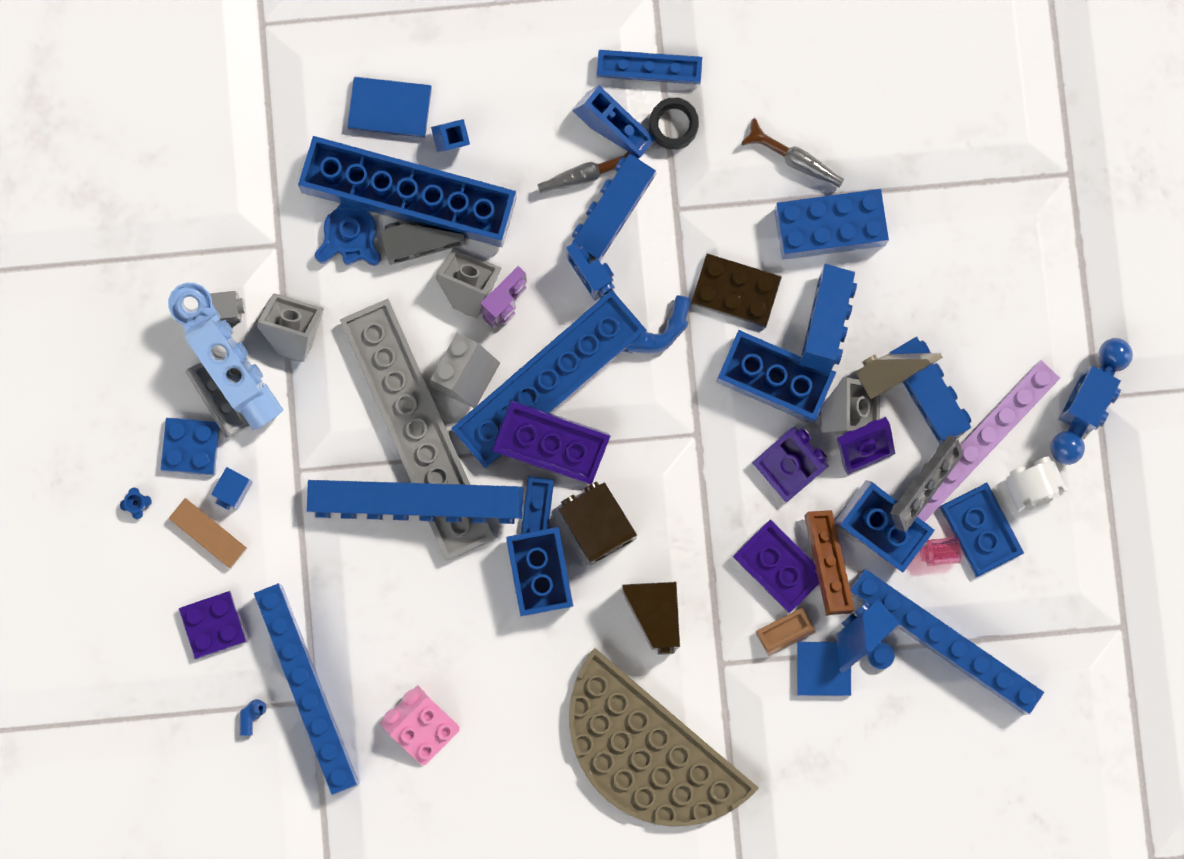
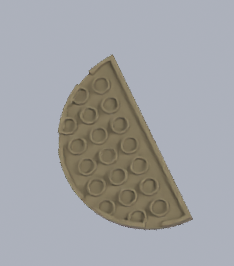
[569,648,759,826]

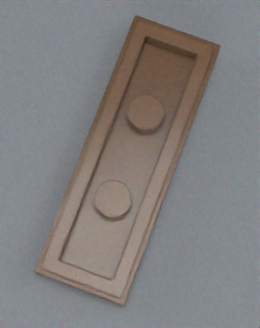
[168,498,248,569]

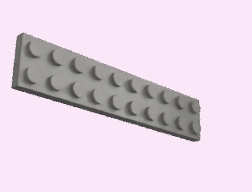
[340,299,495,561]

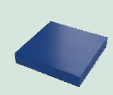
[797,642,851,696]

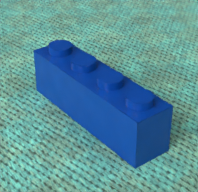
[572,154,657,261]
[799,264,857,373]
[888,336,972,445]

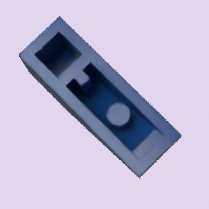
[572,85,655,158]

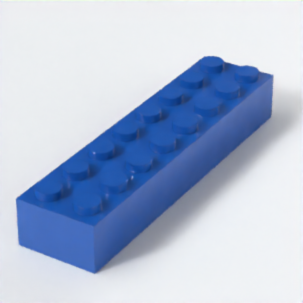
[298,136,517,248]

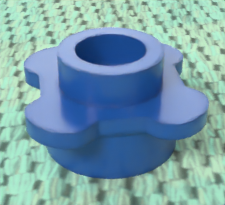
[120,487,152,519]

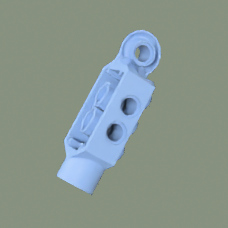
[168,282,284,430]

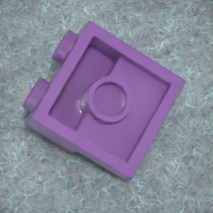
[481,266,527,328]

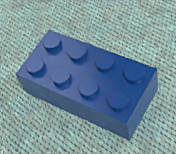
[774,189,889,260]
[716,330,836,424]

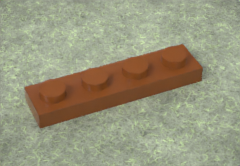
[804,510,855,615]

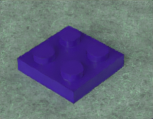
[837,417,896,475]
[179,591,247,659]

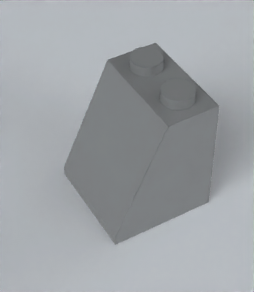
[430,333,500,409]

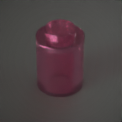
[920,537,961,566]

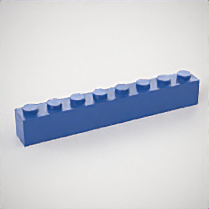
[307,480,523,524]
[850,569,1045,715]
[254,583,360,795]

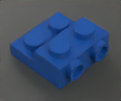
[566,242,615,301]

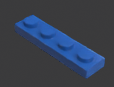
[597,50,703,85]

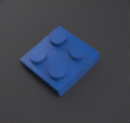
[161,418,220,475]

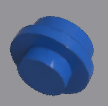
[867,642,895,669]

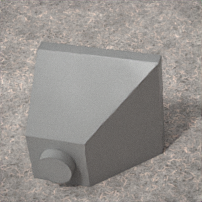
[436,247,502,319]
[257,293,324,362]
[821,377,880,435]

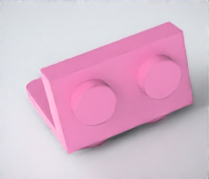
[380,685,460,765]

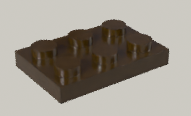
[691,253,782,327]

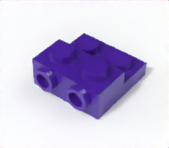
[752,426,829,503]

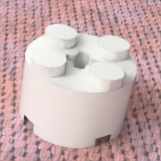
[1005,457,1067,512]

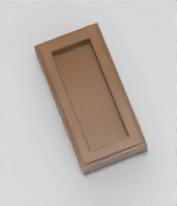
[755,607,816,656]

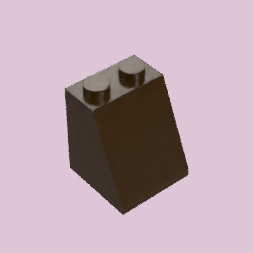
[558,481,637,566]
[622,582,680,655]

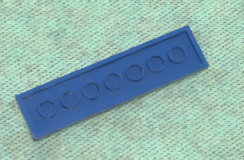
[451,290,647,469]

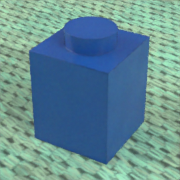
[431,119,470,152]
[211,466,253,511]

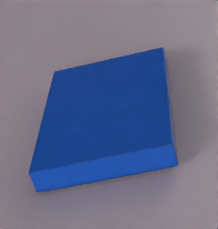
[347,77,432,138]
[939,482,1024,577]

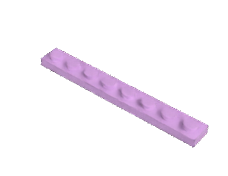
[917,360,1060,522]

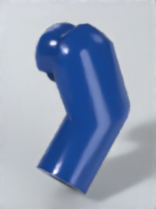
[239,699,267,736]

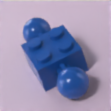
[1050,338,1133,465]

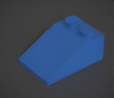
[835,480,935,573]

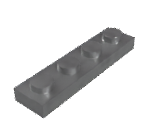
[890,435,964,532]

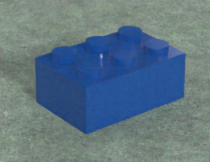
[506,527,574,617]

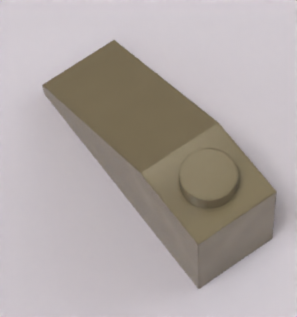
[855,353,943,399]

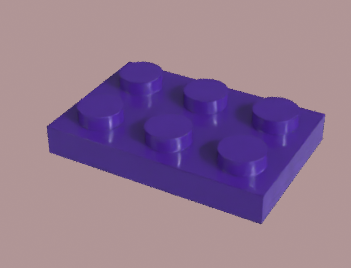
[733,519,819,614]

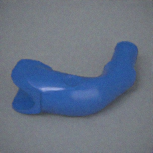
[623,295,691,354]

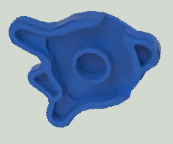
[315,204,381,266]

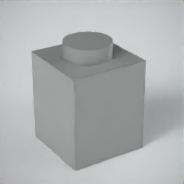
[210,291,245,323]

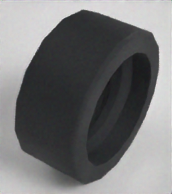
[649,98,699,150]

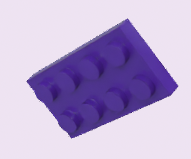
[492,399,611,484]

